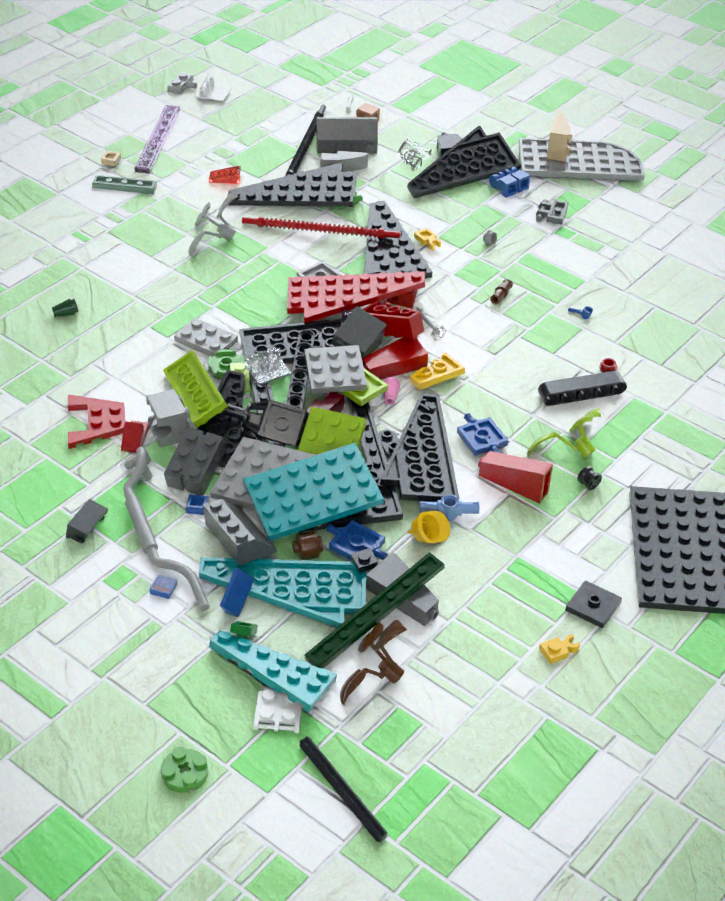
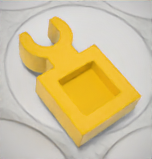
[414,228,441,250]
[539,635,580,664]

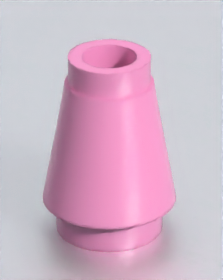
[384,377,400,405]

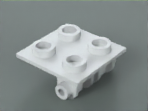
[196,75,232,102]

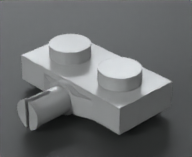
[167,72,197,93]

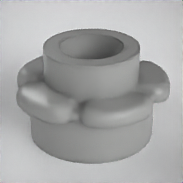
[483,230,497,246]

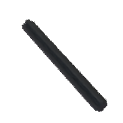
[300,736,387,842]

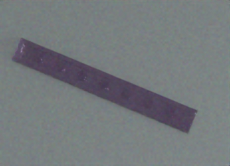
[134,105,180,174]

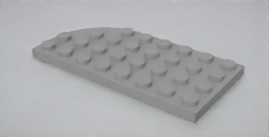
[518,138,645,181]

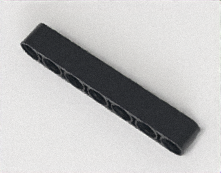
[286,330,315,409]

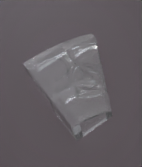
[398,139,432,171]

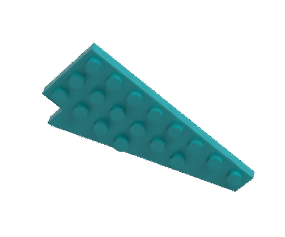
[199,557,366,627]

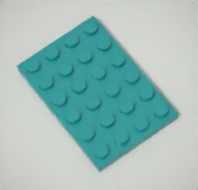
[243,443,384,541]

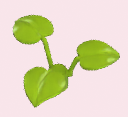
[527,408,601,458]

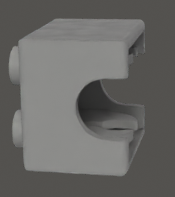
[146,389,190,447]

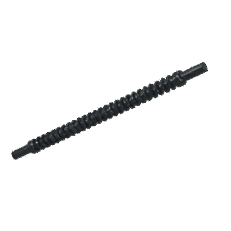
[285,104,326,176]

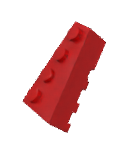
[363,300,424,340]

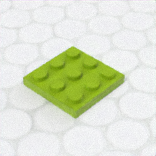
[298,407,367,455]

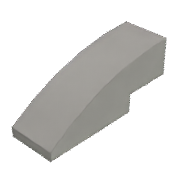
[320,151,368,172]

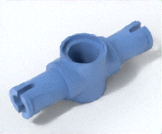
[419,494,480,521]

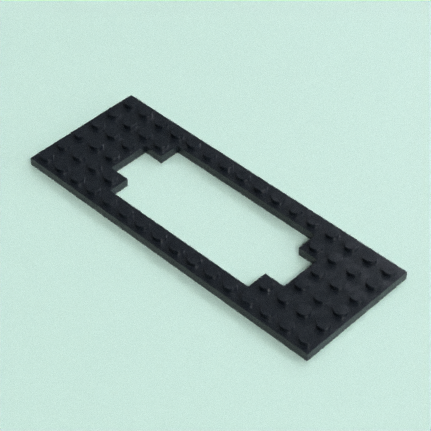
[239,319,403,532]

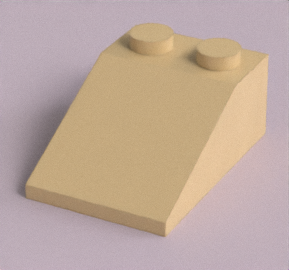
[547,110,573,162]

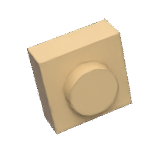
[101,151,121,166]

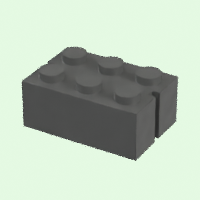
[164,427,226,496]

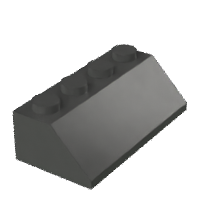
[316,117,378,153]
[203,499,276,566]

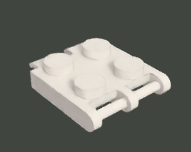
[253,686,302,734]

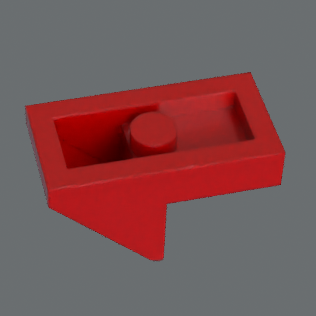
[121,420,149,453]

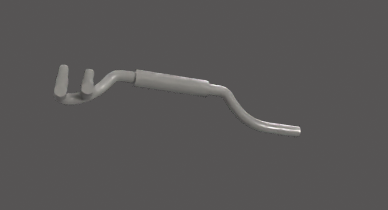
[123,447,210,611]

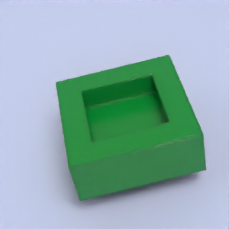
[230,621,258,639]

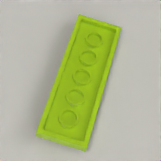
[163,349,228,428]

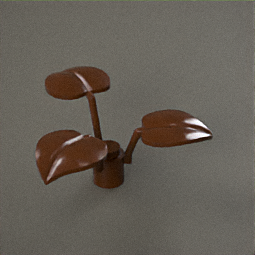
[340,620,407,706]

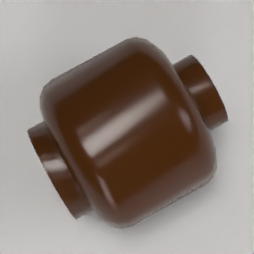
[292,532,323,560]

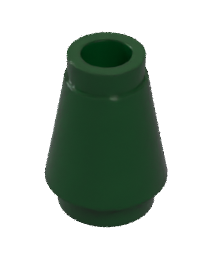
[52,298,79,317]

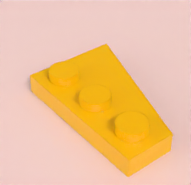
[410,352,465,390]

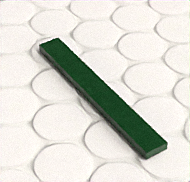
[304,552,445,668]

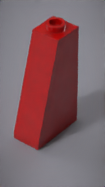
[362,337,428,380]
[478,451,553,504]

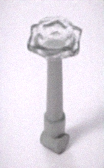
[416,306,447,341]

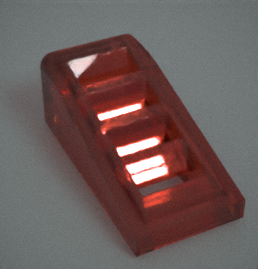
[209,166,241,184]

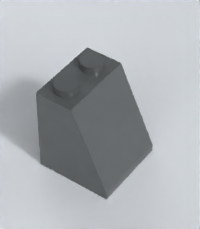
[332,306,387,358]

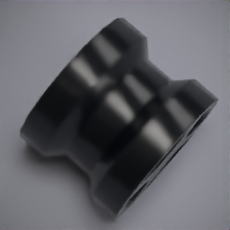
[577,466,602,490]

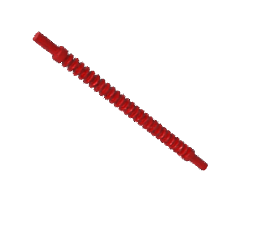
[242,217,401,239]

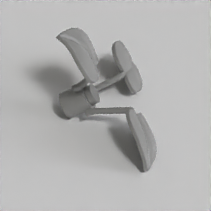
[188,194,238,258]

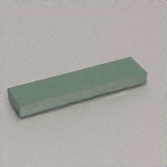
[92,175,157,194]

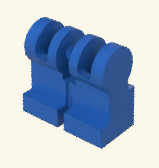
[489,167,530,198]

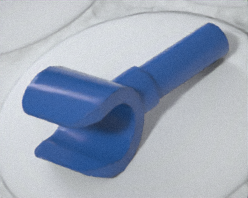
[568,306,593,319]

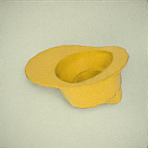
[408,511,451,544]

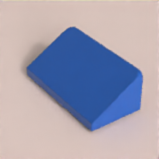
[220,568,253,617]

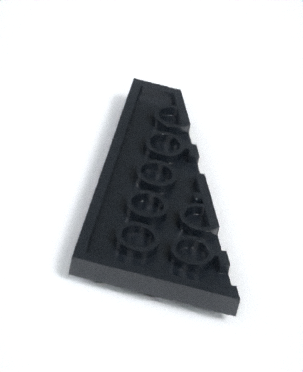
[197,369,245,468]

